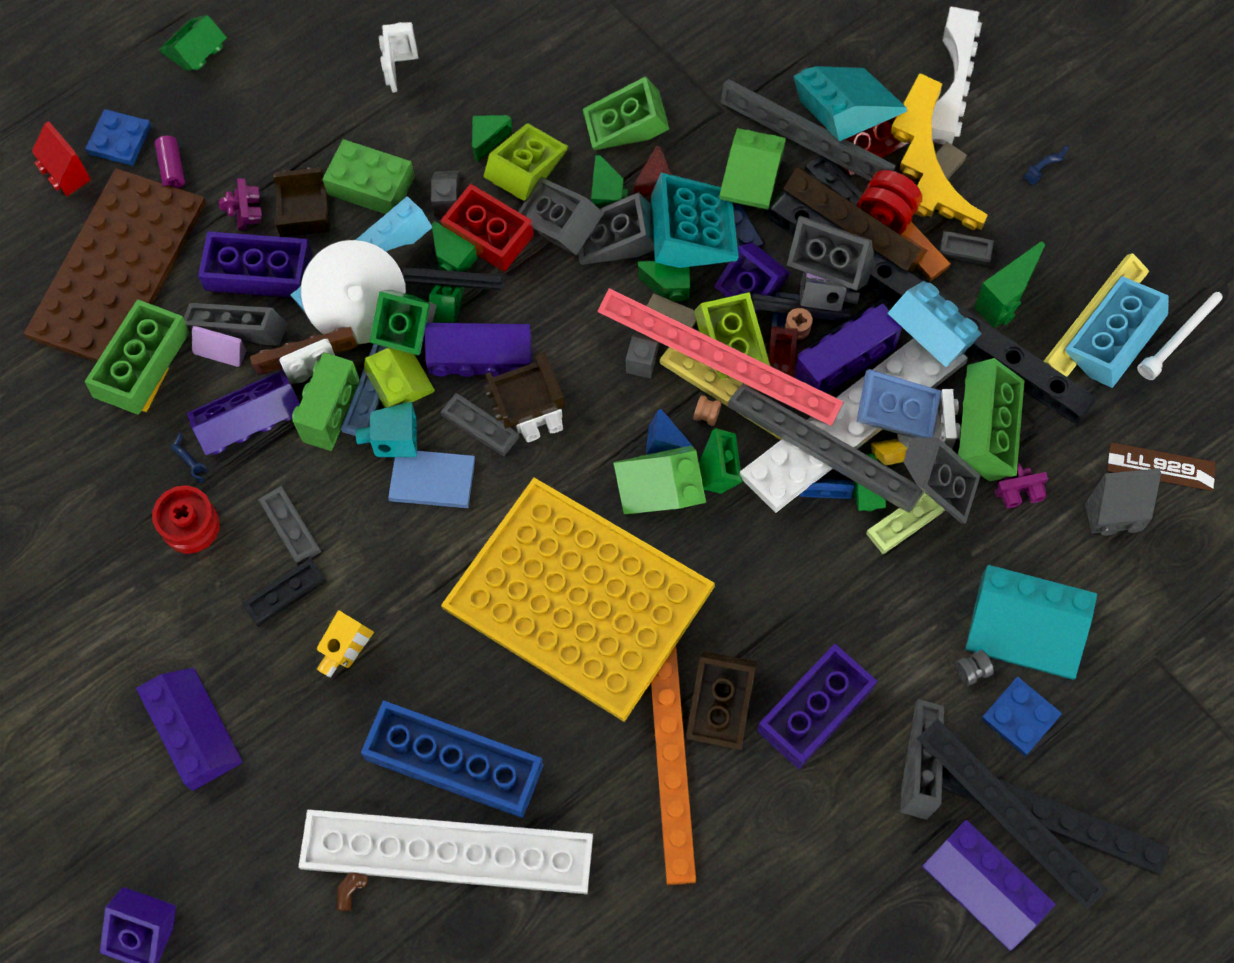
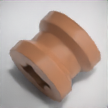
[785,308,812,340]
[693,395,722,426]

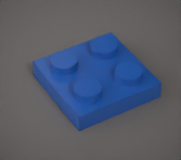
[85,109,151,166]
[981,677,1062,757]

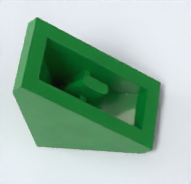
[472,115,513,162]

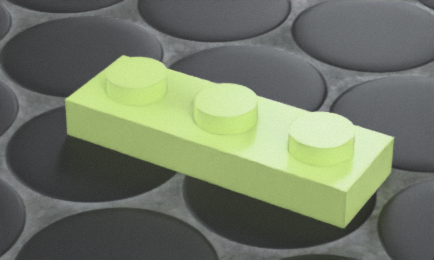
[866,493,946,554]

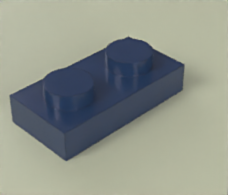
[733,204,763,249]

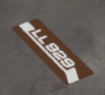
[1107,443,1216,491]

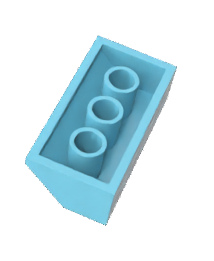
[1065,276,1168,388]

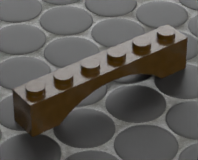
[783,167,928,272]

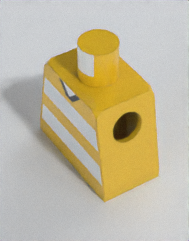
[317,610,374,678]

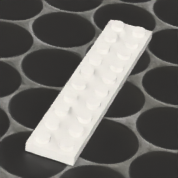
[740,338,968,513]
[299,810,593,894]

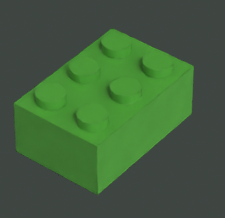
[322,139,415,214]
[292,352,360,451]

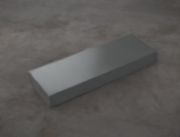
[440,393,519,457]
[258,486,321,566]

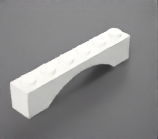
[932,7,982,145]

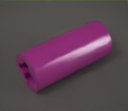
[155,136,185,188]

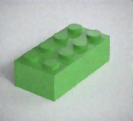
[85,299,189,415]
[958,358,1024,481]

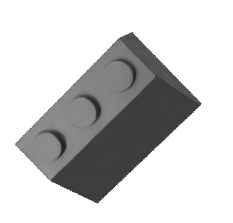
[787,216,874,290]
[904,438,981,524]

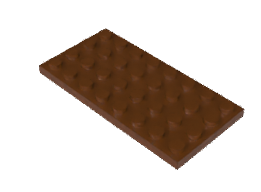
[23,168,207,363]

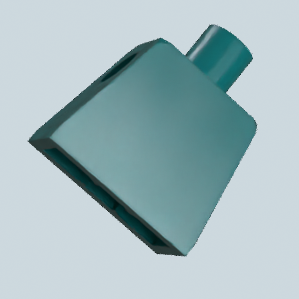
[355,402,417,457]

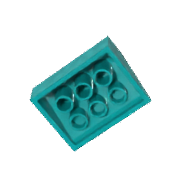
[794,66,907,141]
[651,173,738,268]
[965,565,1097,680]

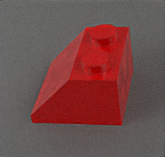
[32,121,91,196]

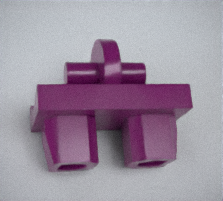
[219,178,262,230]
[994,462,1048,509]

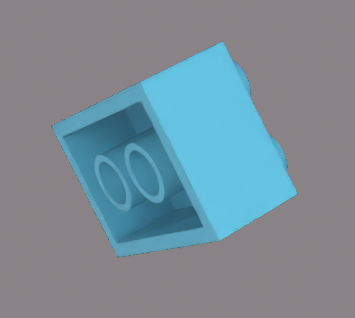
[888,281,982,367]

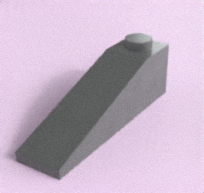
[184,303,288,346]
[900,699,944,820]

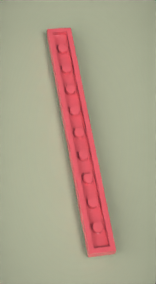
[597,288,844,426]

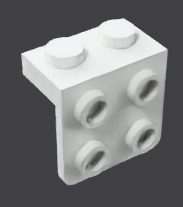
[379,22,418,93]
[279,339,335,385]
[897,389,960,449]

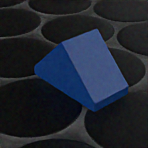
[646,409,694,455]

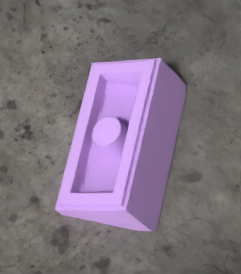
[192,326,247,367]

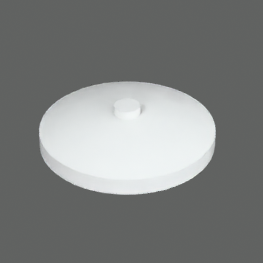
[301,240,406,344]

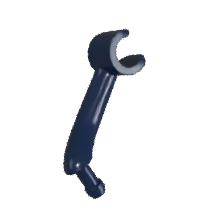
[1023,145,1069,185]
[171,433,209,483]

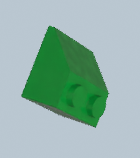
[159,15,227,70]
[370,290,430,355]

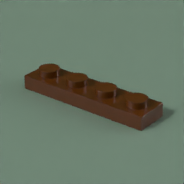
[250,327,359,376]

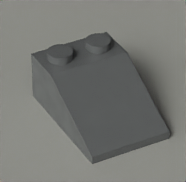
[518,177,604,255]
[578,193,654,265]
[1085,468,1161,536]

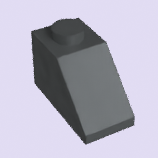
[431,171,460,217]
[626,331,660,378]

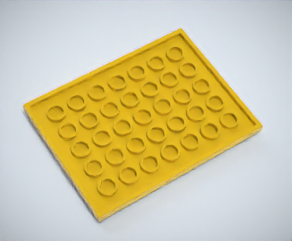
[441,478,715,722]

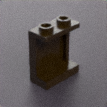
[273,167,330,237]
[483,352,565,429]

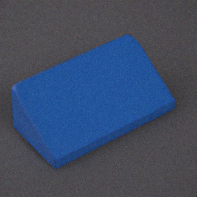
[799,478,854,499]

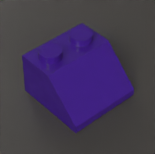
[714,243,791,315]
[100,887,176,963]

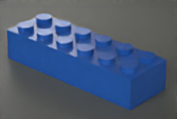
[361,700,544,818]

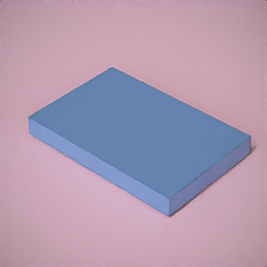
[856,369,941,438]
[388,451,475,508]

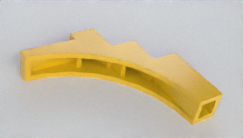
[891,73,988,230]

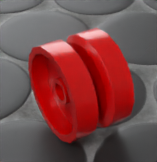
[857,170,923,233]
[152,485,220,554]

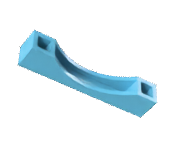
[291,197,432,314]

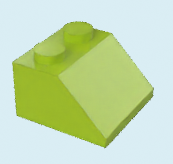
[364,348,435,408]

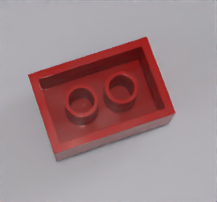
[441,184,534,272]

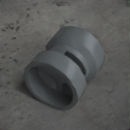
[955,650,994,686]

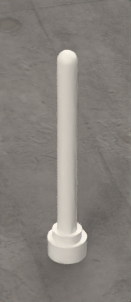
[1137,292,1222,380]

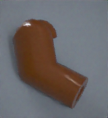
[336,872,368,911]

